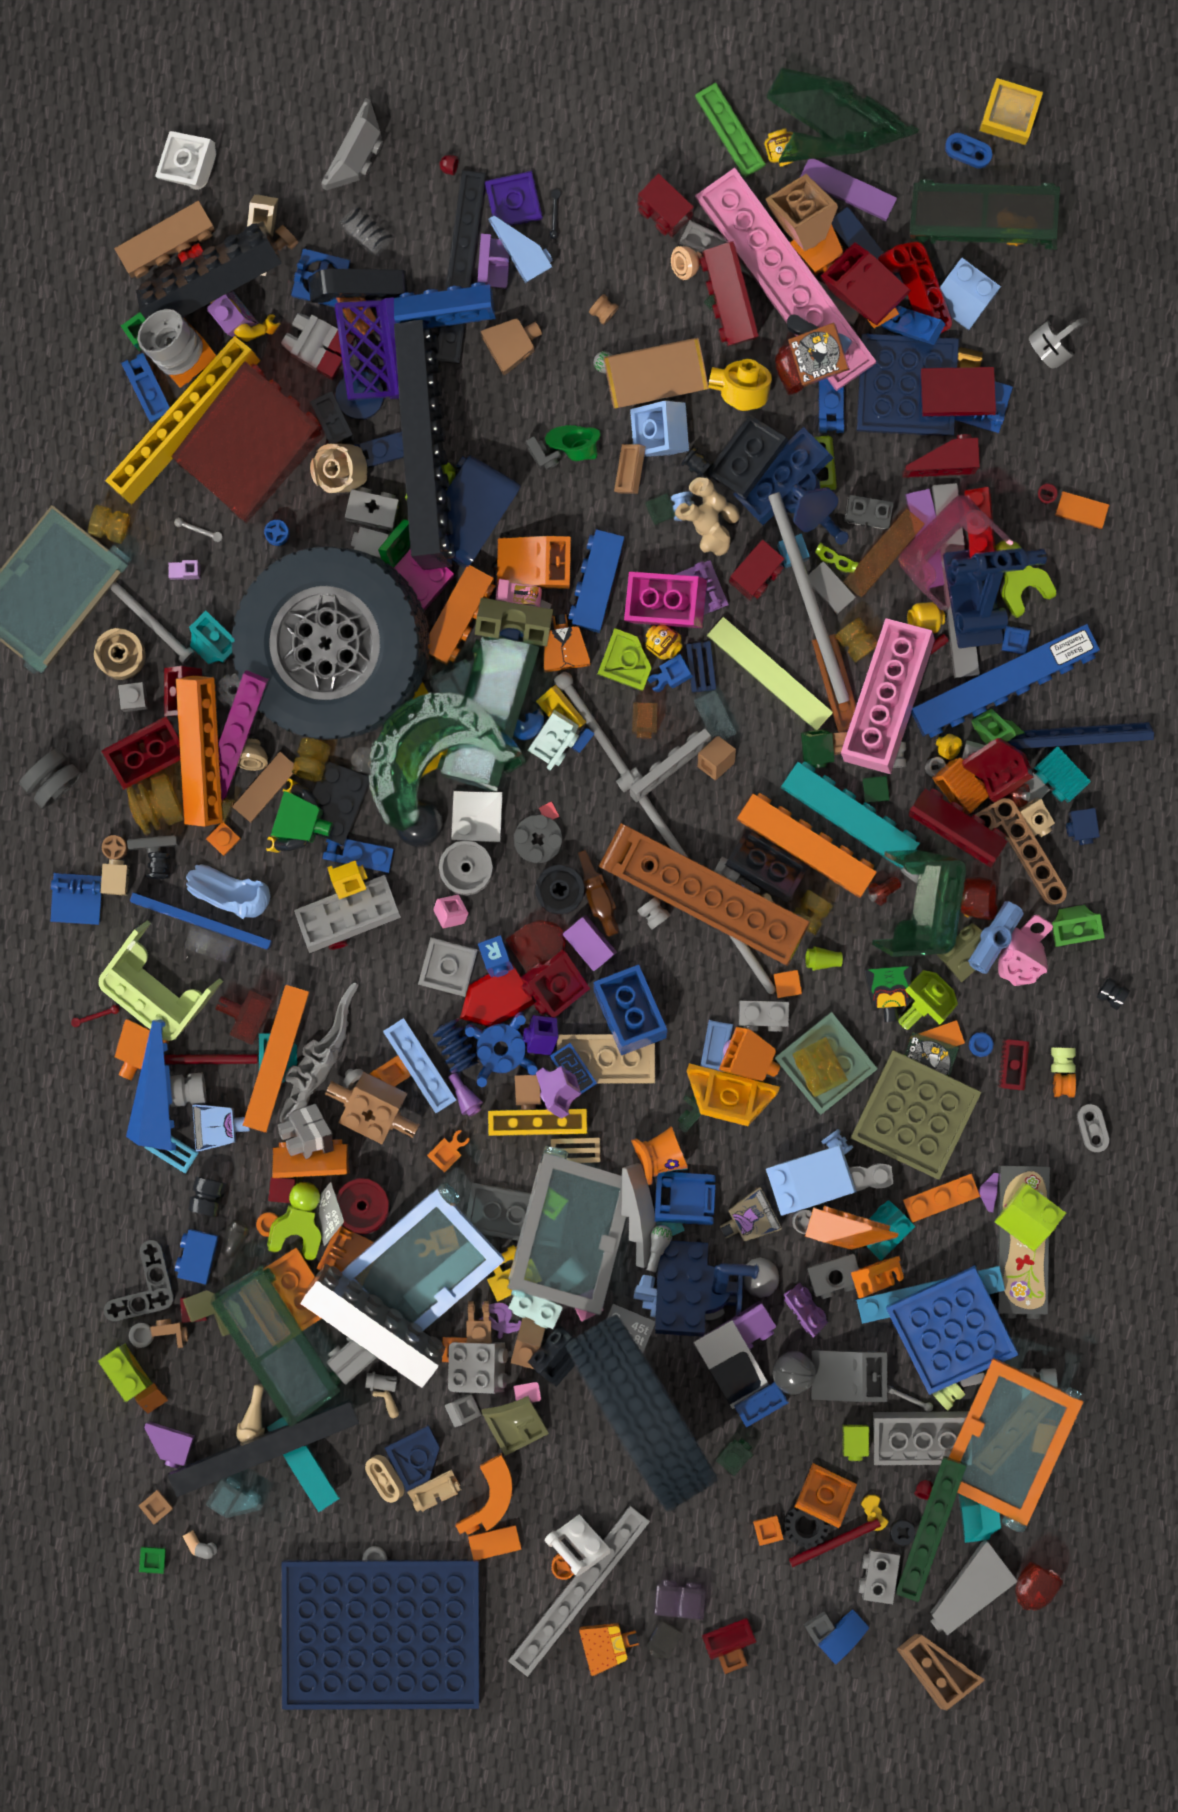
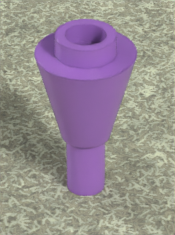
[448,1073,483,1117]

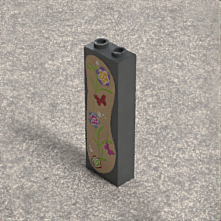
[996,1165,1050,1319]

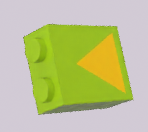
[98,1343,153,1402]

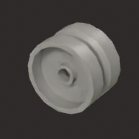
[439,840,493,896]

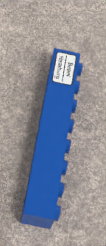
[911,624,1100,738]

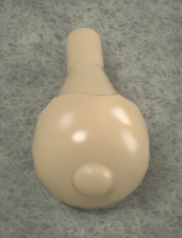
[237,1384,265,1443]

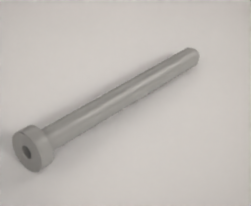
[111,582,195,664]

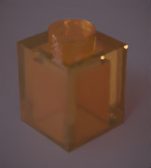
[632,703,658,739]

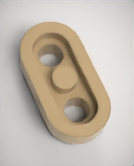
[365,1455,404,1503]

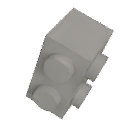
[738,1001,789,1031]
[859,1548,900,1604]

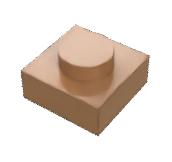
[139,1489,174,1524]

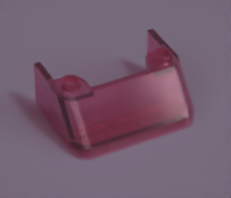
[899,495,1014,611]

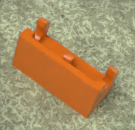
[851,1256,903,1298]

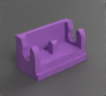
[563,915,617,971]

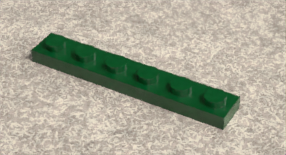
[895,1456,967,1603]

